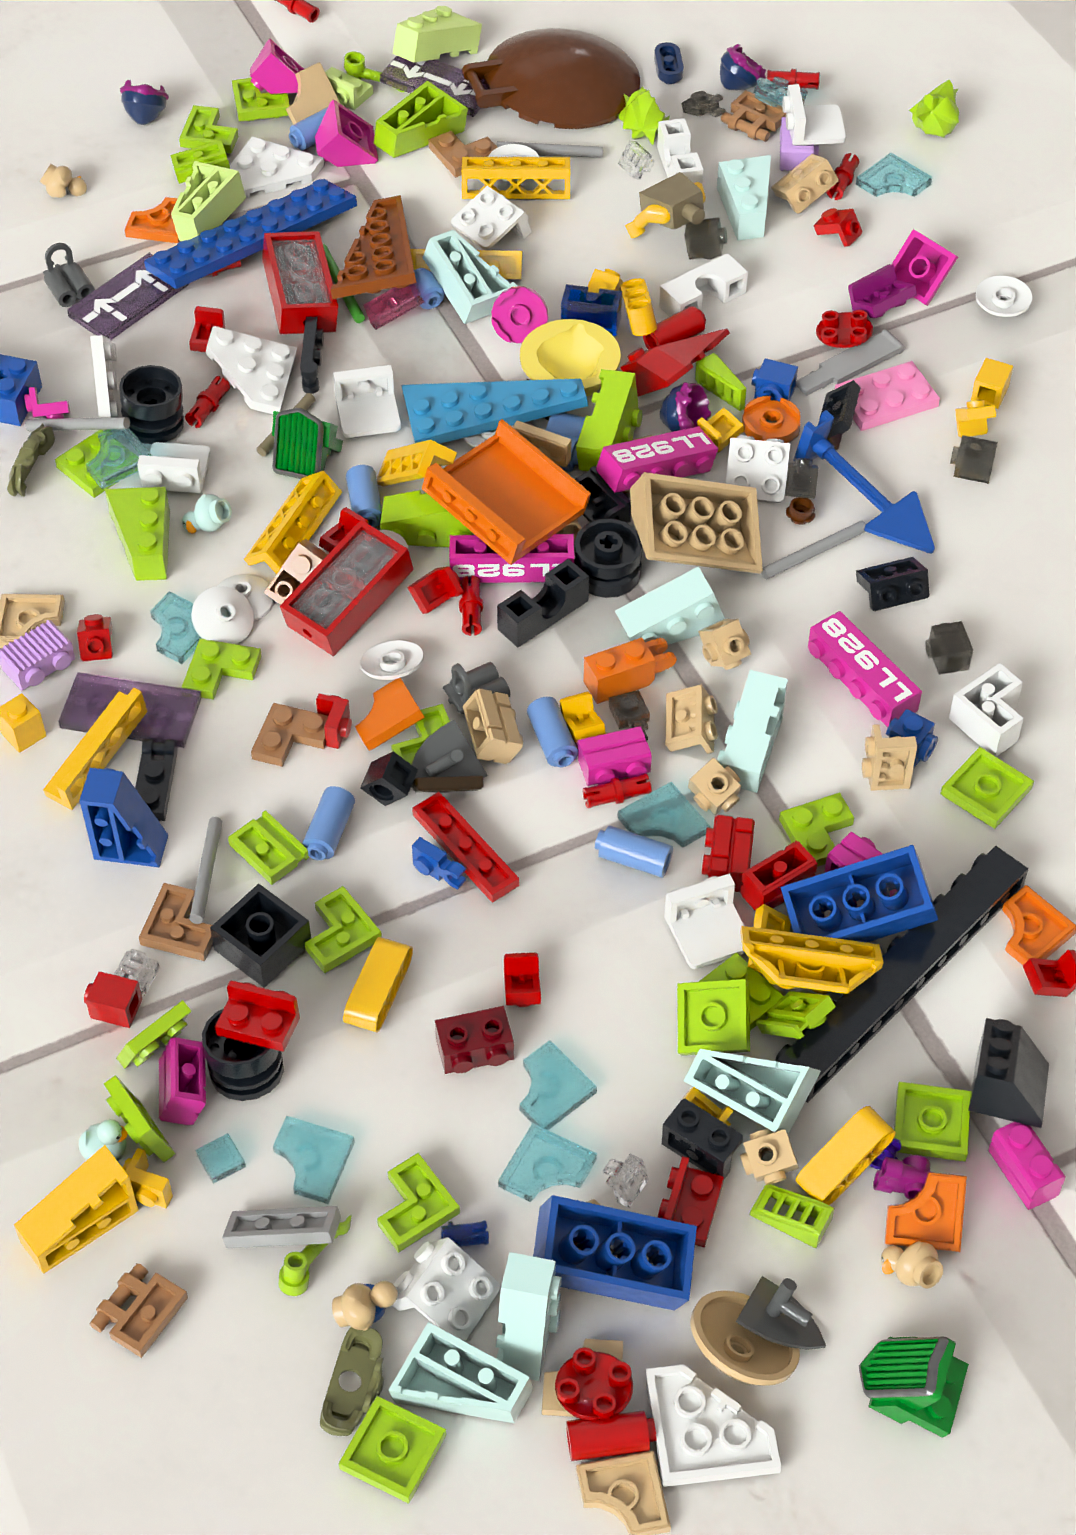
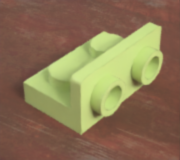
[325,67,373,110]

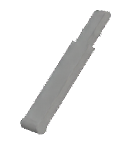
[796,329,905,395]

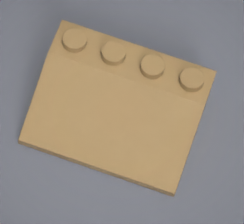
[630,472,763,574]

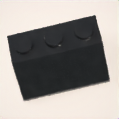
[968,1018,1049,1128]

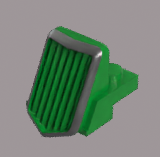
[272,408,343,479]
[859,1336,969,1438]

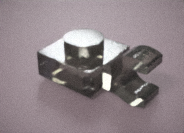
[681,91,726,117]
[609,690,650,741]

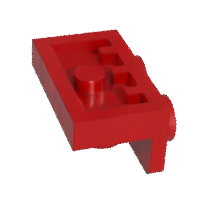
[215,980,300,1052]
[657,1156,724,1248]

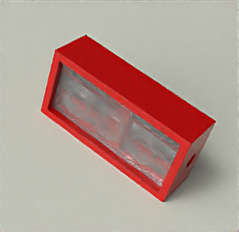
[262,231,338,334]
[280,520,414,657]

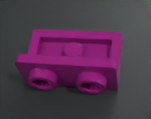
[848,264,917,318]

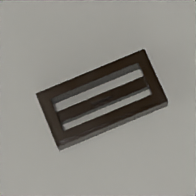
[413,776,484,793]

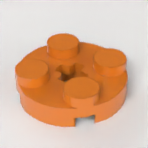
[742,396,801,443]

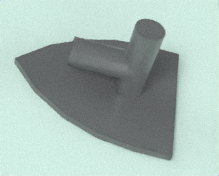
[411,720,488,793]
[736,1276,826,1350]

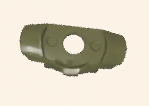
[7,423,55,496]
[320,1327,384,1436]

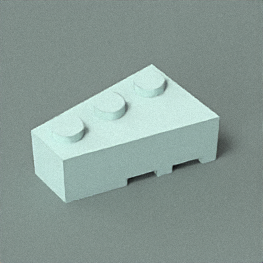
[717,155,771,241]
[423,230,517,324]
[615,566,725,645]
[717,670,788,793]
[684,1049,821,1134]
[496,1252,562,1381]
[388,1322,533,1423]

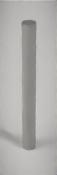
[497,141,603,158]
[25,417,130,431]
[761,521,866,579]
[189,817,222,924]

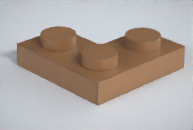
[428,131,498,178]
[251,703,328,767]
[139,883,213,961]

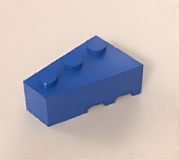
[79,768,169,868]

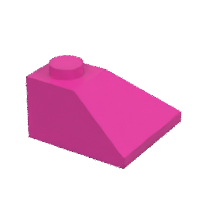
[250,39,304,94]
[315,99,378,167]
[891,229,958,306]

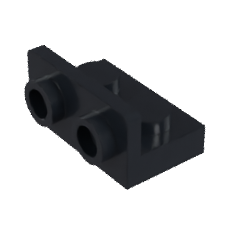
[818,380,861,450]
[856,557,930,611]
[662,1099,743,1179]

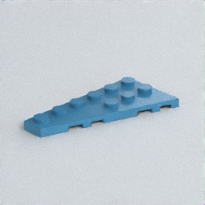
[401,379,588,444]

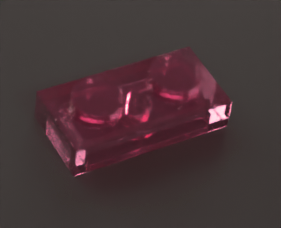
[363,283,424,330]

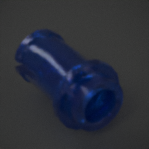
[441,1220,489,1247]

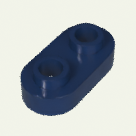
[654,42,684,84]

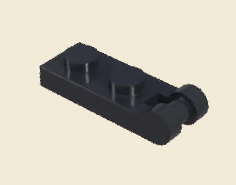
[300,317,324,394]
[135,738,178,821]

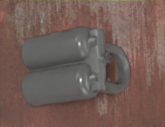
[43,243,95,307]
[443,662,511,714]

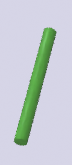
[323,244,365,323]

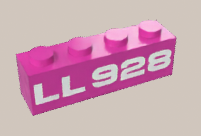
[596,426,719,493]
[449,534,574,583]
[808,611,922,727]

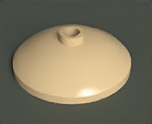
[690,1291,800,1386]

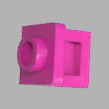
[24,387,70,419]

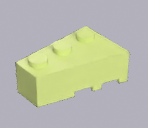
[393,6,482,62]
[171,161,246,241]

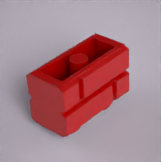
[702,815,755,892]
[740,841,818,911]

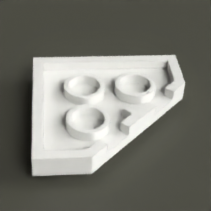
[230,137,324,198]
[206,326,297,414]
[90,335,119,418]
[645,1364,781,1487]

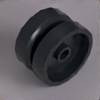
[574,519,643,598]

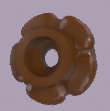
[786,497,815,525]

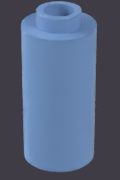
[289,107,328,150]
[346,465,382,528]
[527,697,578,767]
[302,786,355,860]
[595,825,673,878]

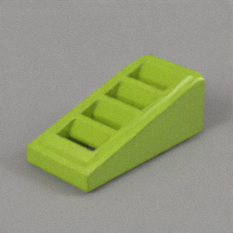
[695,353,746,411]
[749,1184,835,1248]

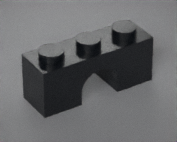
[497,559,589,648]

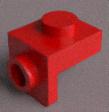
[813,208,862,247]
[189,306,225,352]
[319,507,368,553]
[407,566,464,614]
[77,614,113,661]
[316,693,352,749]
[1023,950,1076,997]
[504,952,541,1007]

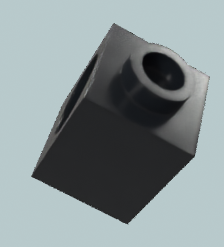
[360,751,418,806]

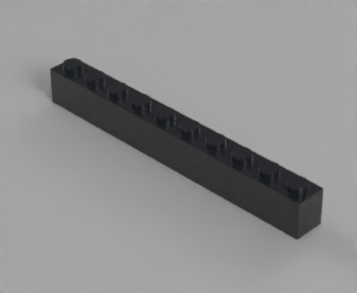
[775,846,1029,1103]

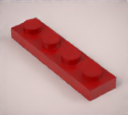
[412,792,519,903]

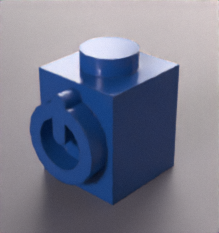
[751,358,798,401]
[886,709,938,768]

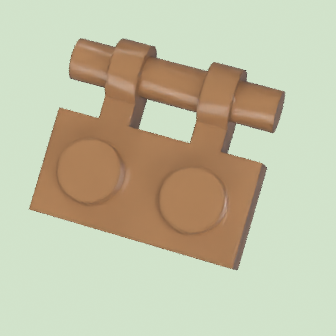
[721,90,786,142]
[89,1263,188,1358]

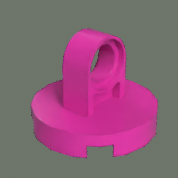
[491,286,548,344]

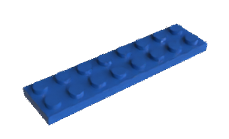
[144,179,357,289]

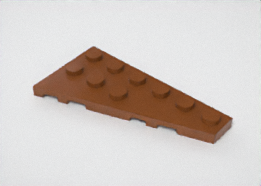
[330,195,417,299]

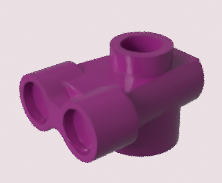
[873,1155,931,1200]

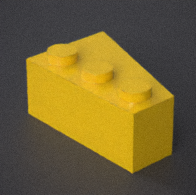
[14,1145,139,1274]

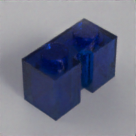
[561,284,622,336]

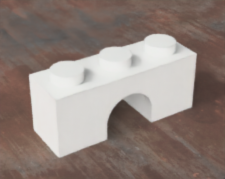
[657,118,703,183]
[659,253,748,317]

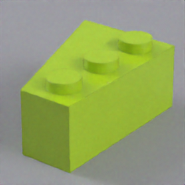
[374,81,468,158]
[576,369,643,471]
[105,487,170,581]
[380,490,474,547]

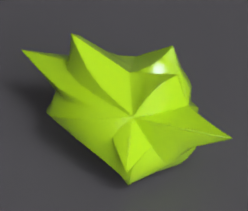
[909,80,959,138]
[619,86,670,145]

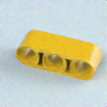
[620,278,657,336]
[343,937,413,1033]
[795,1106,896,1205]

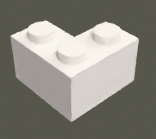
[949,663,1024,757]

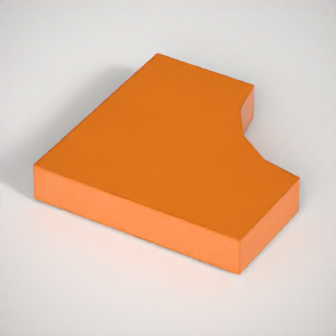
[125,197,180,243]
[355,678,424,751]
[1002,885,1076,965]
[884,1172,967,1252]

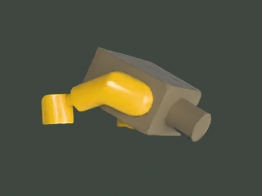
[625,172,706,238]

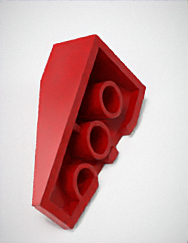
[620,328,730,397]

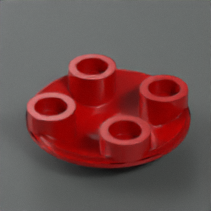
[816,310,873,348]
[555,1347,633,1421]

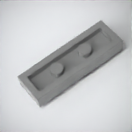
[222,1206,341,1248]

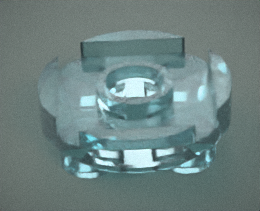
[754,77,808,107]

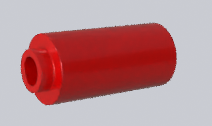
[643,306,706,349]
[566,1410,656,1461]

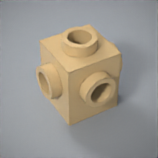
[698,619,751,670]
[688,757,741,815]
[740,1129,799,1185]

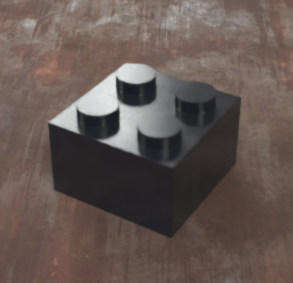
[210,883,311,988]

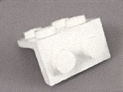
[782,84,846,146]
[451,185,531,250]
[333,365,401,438]
[726,436,790,503]
[137,442,210,493]
[664,873,745,969]
[392,1237,500,1342]

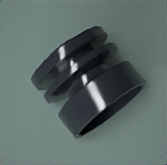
[119,365,184,444]
[202,1008,284,1101]

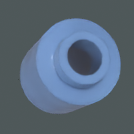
[409,268,445,309]

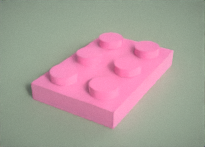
[835,361,940,431]

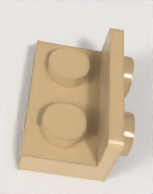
[771,154,839,213]
[665,684,718,754]
[862,724,917,791]

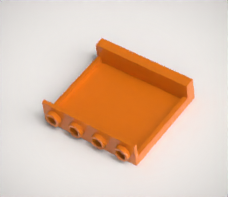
[422,419,591,565]

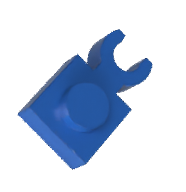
[412,837,466,889]

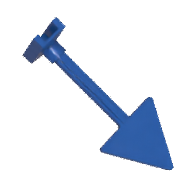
[793,410,935,554]

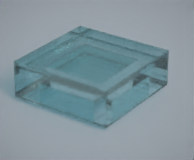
[196,1133,246,1184]

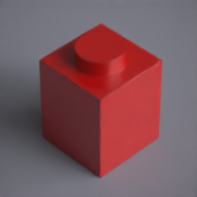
[84,971,142,1028]

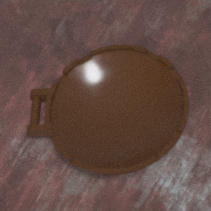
[462,28,640,129]

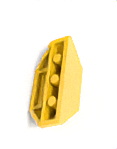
[740,926,883,994]

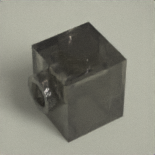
[684,217,728,260]
[950,435,998,484]
[785,458,819,499]
[925,621,973,675]

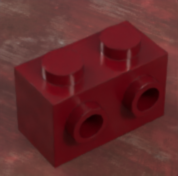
[435,1006,514,1074]

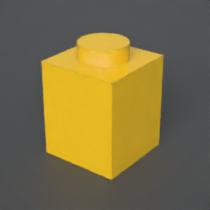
[971,358,1013,409]
[0,693,46,753]

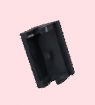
[575,466,631,524]

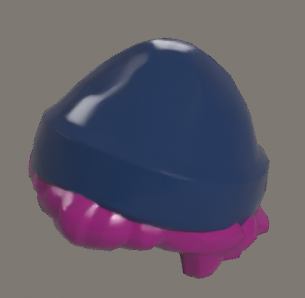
[720,44,766,91]
[120,80,169,125]
[659,382,711,432]

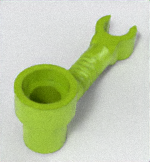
[344,51,411,92]
[278,1215,352,1296]

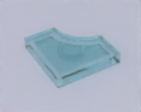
[856,153,932,197]
[86,428,152,489]
[150,591,202,664]
[617,782,710,848]
[519,1040,597,1134]
[273,1116,355,1204]
[498,1123,597,1202]

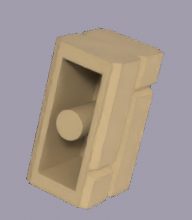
[463,689,523,764]

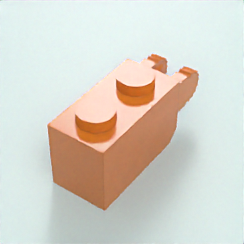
[583,637,677,704]

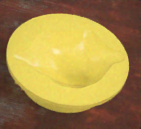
[520,319,621,396]

